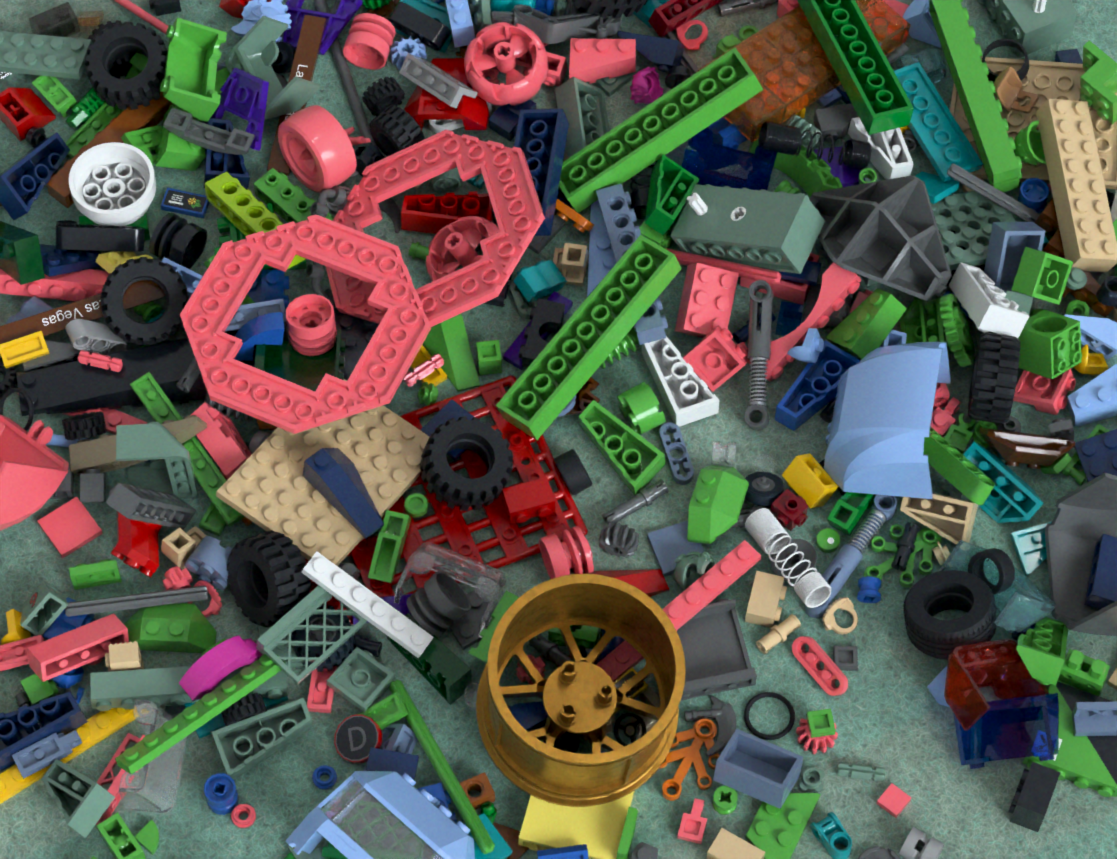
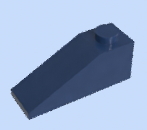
[618,31,685,73]

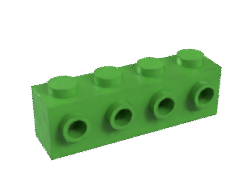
[253,168,334,223]

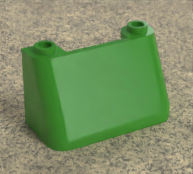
[160,17,227,123]

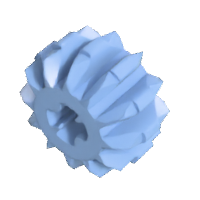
[390,36,427,71]

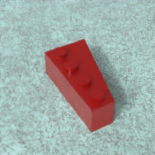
[401,191,494,234]

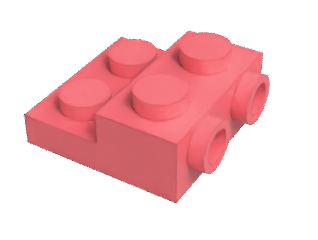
[683,325,749,392]
[1013,369,1076,415]

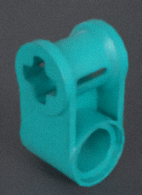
[810,812,852,859]

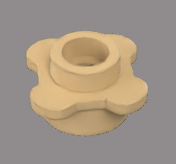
[932,541,952,566]

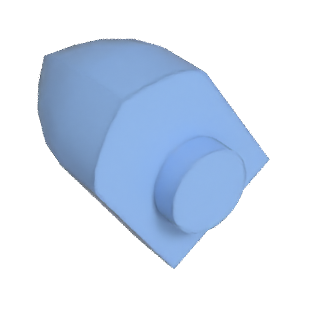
[787,328,824,363]

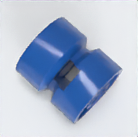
[1017,178,1049,214]
[204,773,239,815]

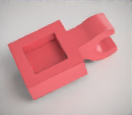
[930,397,961,437]
[677,798,707,844]

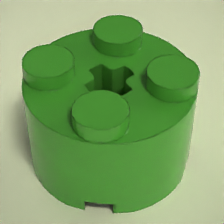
[617,381,666,435]

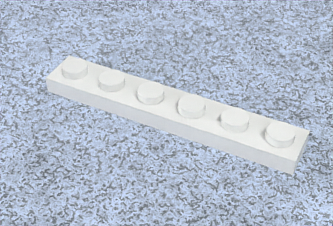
[301,551,434,658]

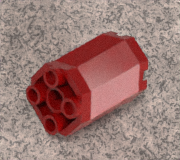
[111,511,163,578]

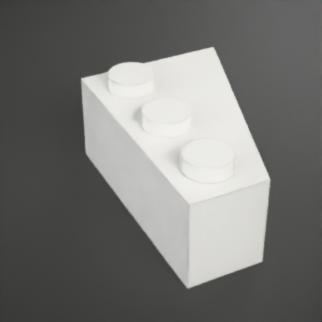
[848,117,914,180]

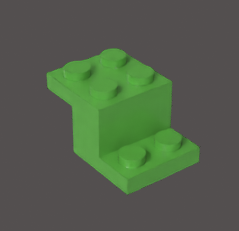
[1080,40,1117,124]

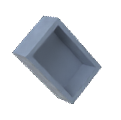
[984,222,1045,295]
[713,729,804,809]

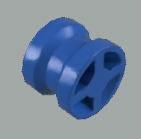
[857,576,882,603]

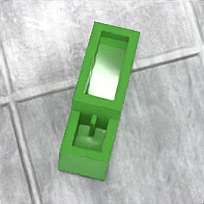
[368,510,411,583]

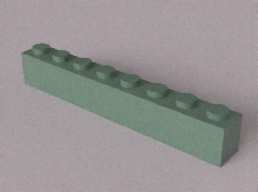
[90,662,288,711]

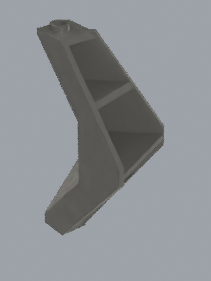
[809,175,952,301]

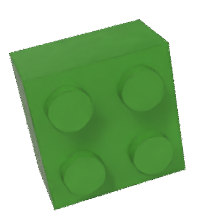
[1012,247,1073,305]

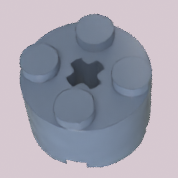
[184,536,232,590]

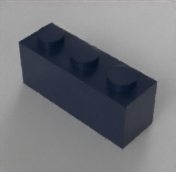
[1084,534,1117,609]

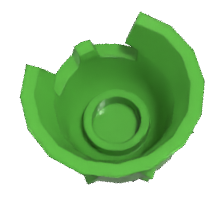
[1014,120,1046,166]

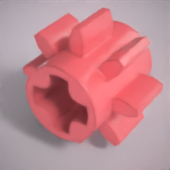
[162,566,193,590]
[516,655,546,685]

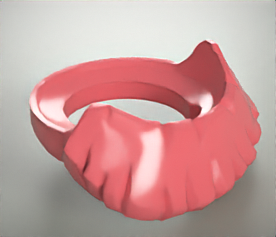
[676,20,708,50]
[187,580,222,618]

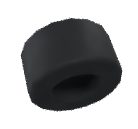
[554,449,593,495]

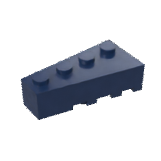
[0,132,70,221]

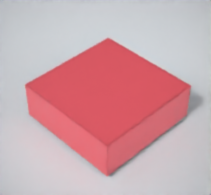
[876,783,911,818]

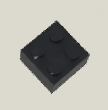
[1008,762,1061,832]

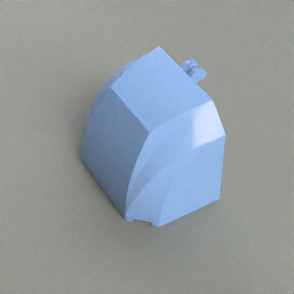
[824,342,951,499]

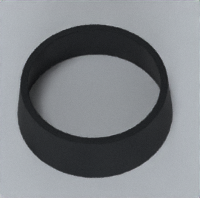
[982,39,1029,83]

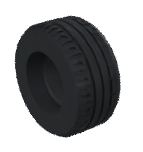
[903,570,997,660]

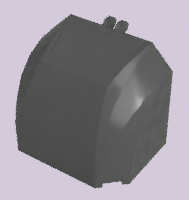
[1045,473,1117,636]

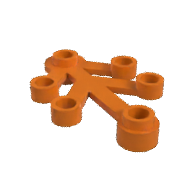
[659,718,720,801]

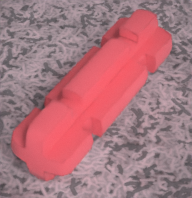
[78,350,123,372]
[403,354,444,387]

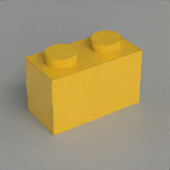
[782,453,839,509]

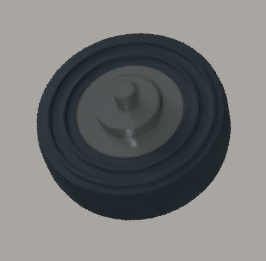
[745,472,784,506]

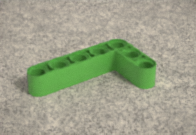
[924,426,995,505]

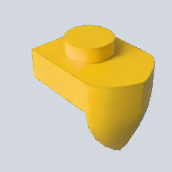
[1073,344,1108,375]
[0,609,31,645]

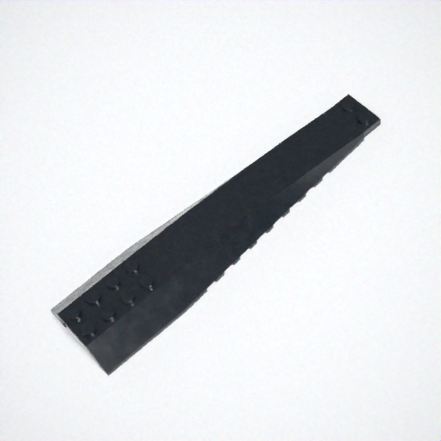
[16,308,379,416]

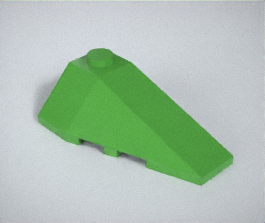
[423,314,480,392]
[1016,617,1068,685]

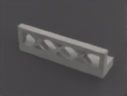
[399,53,478,108]

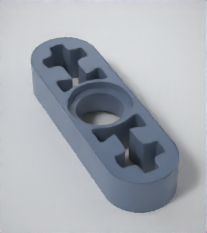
[659,422,694,485]

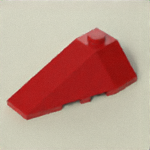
[583,569,669,597]

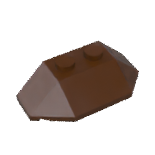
[980,428,1076,469]

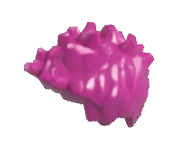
[630,67,664,104]

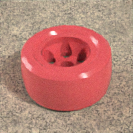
[278,105,356,193]

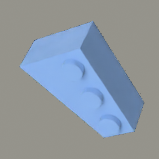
[1068,364,1117,427]

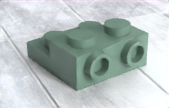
[326,647,395,713]

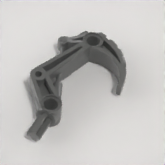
[491,4,622,44]

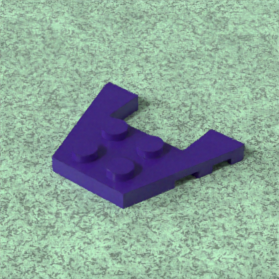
[283,0,363,55]
[199,68,269,151]

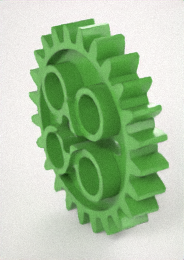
[939,293,975,367]

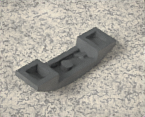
[163,108,255,155]

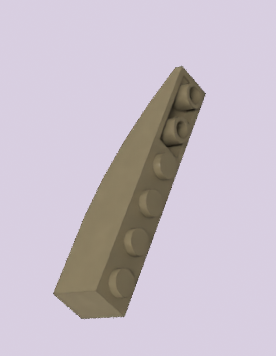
[69,415,207,477]

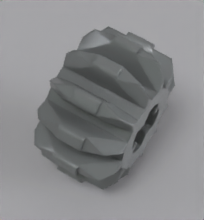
[599,523,639,558]

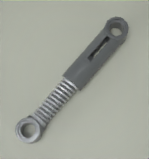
[744,280,774,431]

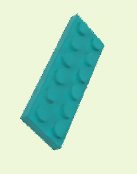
[894,62,983,183]

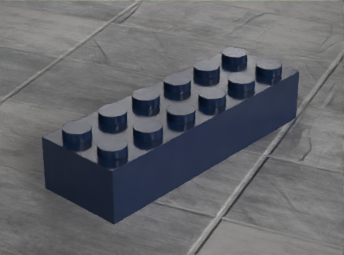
[514,109,569,236]

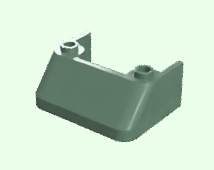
[225,16,321,120]
[116,422,197,498]

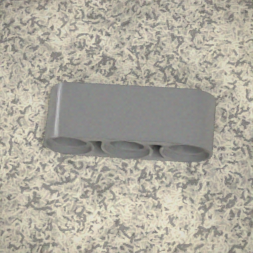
[65,319,128,355]

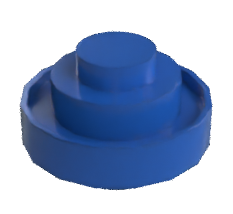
[52,667,84,688]

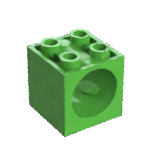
[1018,309,1082,379]

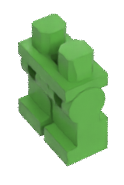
[1058,649,1110,696]

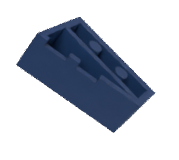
[204,118,250,190]

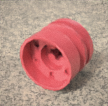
[343,13,396,70]
[286,294,337,356]
[539,526,594,579]

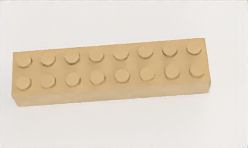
[1036,98,1117,272]

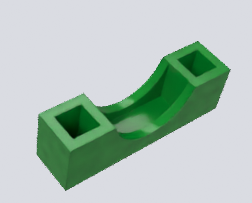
[827,492,875,536]

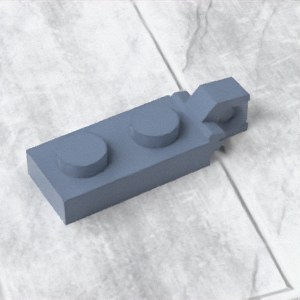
[12,730,82,779]

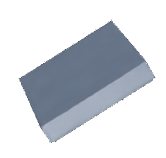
[647,521,704,577]

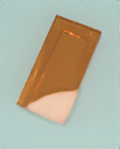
[78,11,104,26]

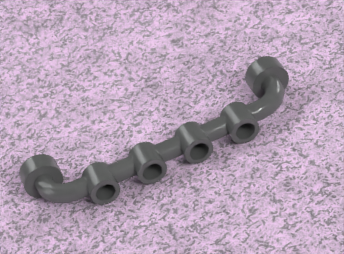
[305,186,346,308]

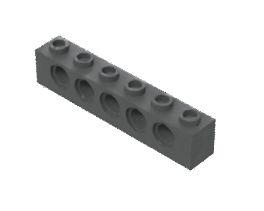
[106,482,196,529]

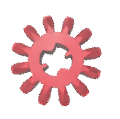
[796,719,838,754]

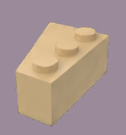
[900,492,978,549]

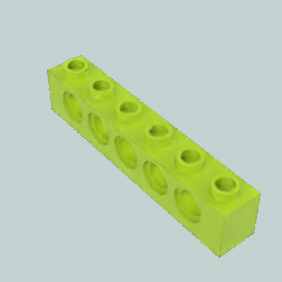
[204,171,306,272]

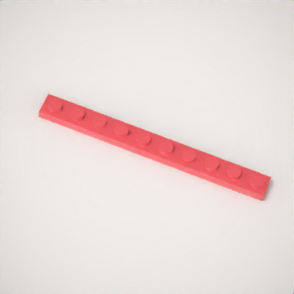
[596,540,761,682]

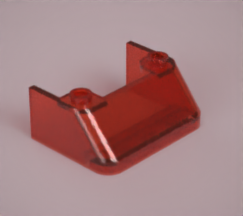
[944,639,1051,731]

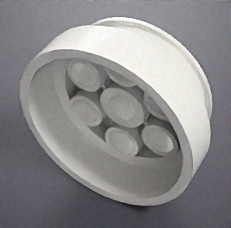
[69,142,156,226]

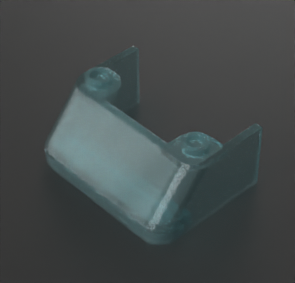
[939,540,1056,633]

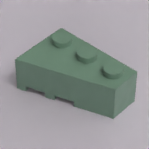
[42,759,115,838]

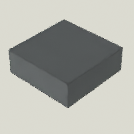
[833,646,858,671]

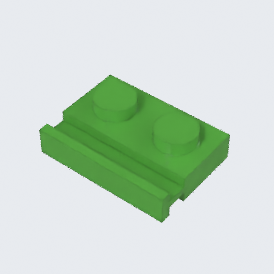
[69,559,122,590]

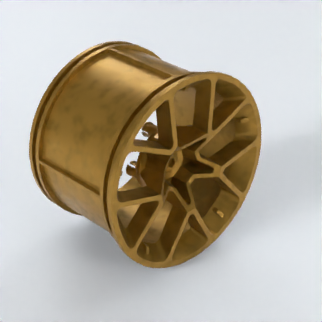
[476,574,686,807]

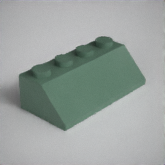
[555,77,610,160]

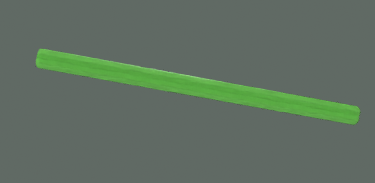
[389,680,495,854]

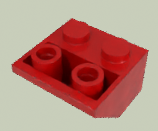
[0,87,56,142]

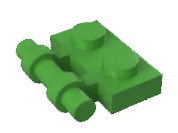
[121,125,162,166]

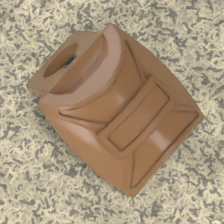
[994,66,1039,113]

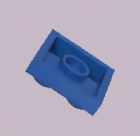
[247,270,290,309]

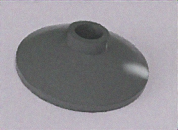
[771,539,817,582]

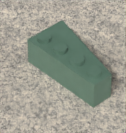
[211,697,313,780]

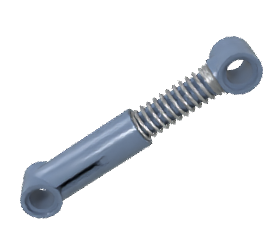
[804,494,897,618]

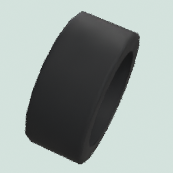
[968,548,1015,595]

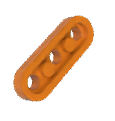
[555,199,594,233]

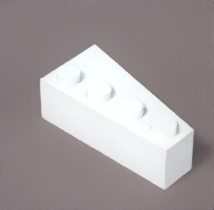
[949,262,1029,338]
[642,336,719,427]

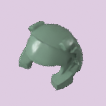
[673,551,714,590]

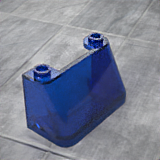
[681,127,778,191]
[953,693,1059,769]

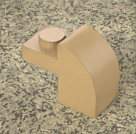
[161,526,206,569]

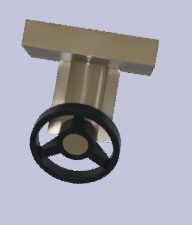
[614,685,678,747]

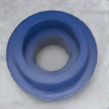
[312,765,337,790]

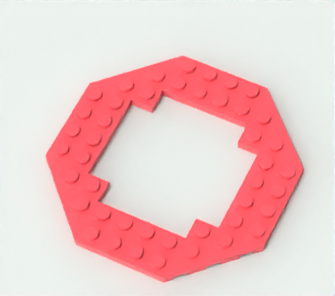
[325,130,545,327]
[180,214,431,434]

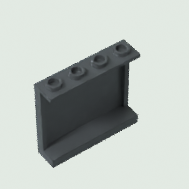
[655,599,757,700]

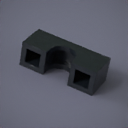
[519,298,565,368]

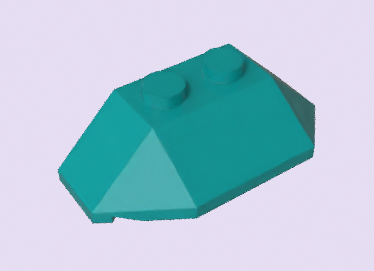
[963,442,1044,523]

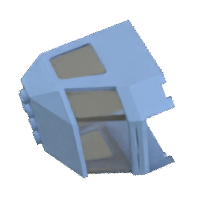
[286,771,475,859]

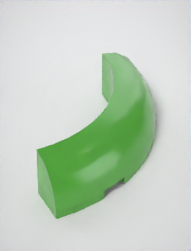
[748,124,842,197]

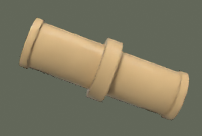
[756,614,801,654]

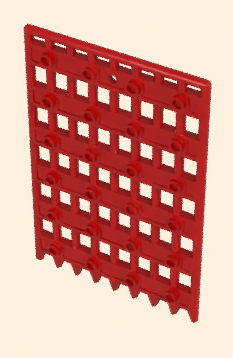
[305,375,588,624]

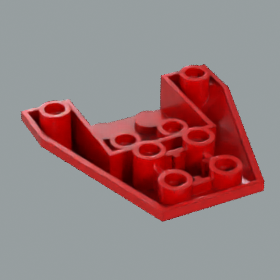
[404,58,489,130]

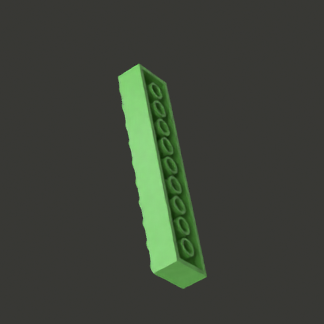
[559,47,764,213]
[496,235,682,440]

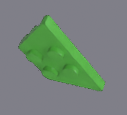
[746,793,821,859]

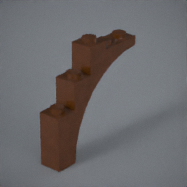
[1035,197,1114,318]

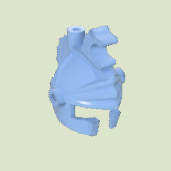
[231,0,292,42]

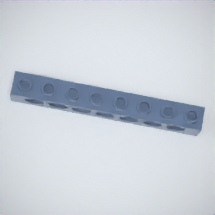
[596,183,668,345]

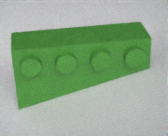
[579,400,666,496]

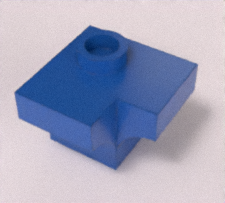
[707,116,750,154]

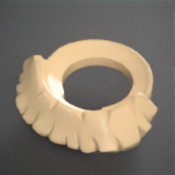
[822,597,858,634]

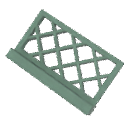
[256,585,367,685]

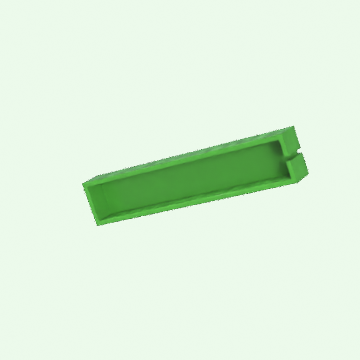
[929,0,1022,192]

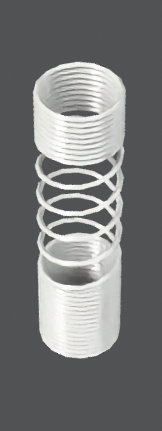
[745,508,831,608]

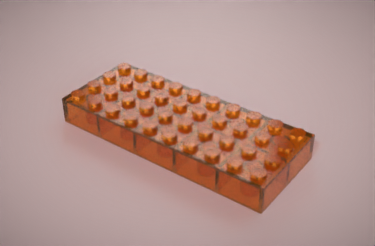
[695,0,911,142]

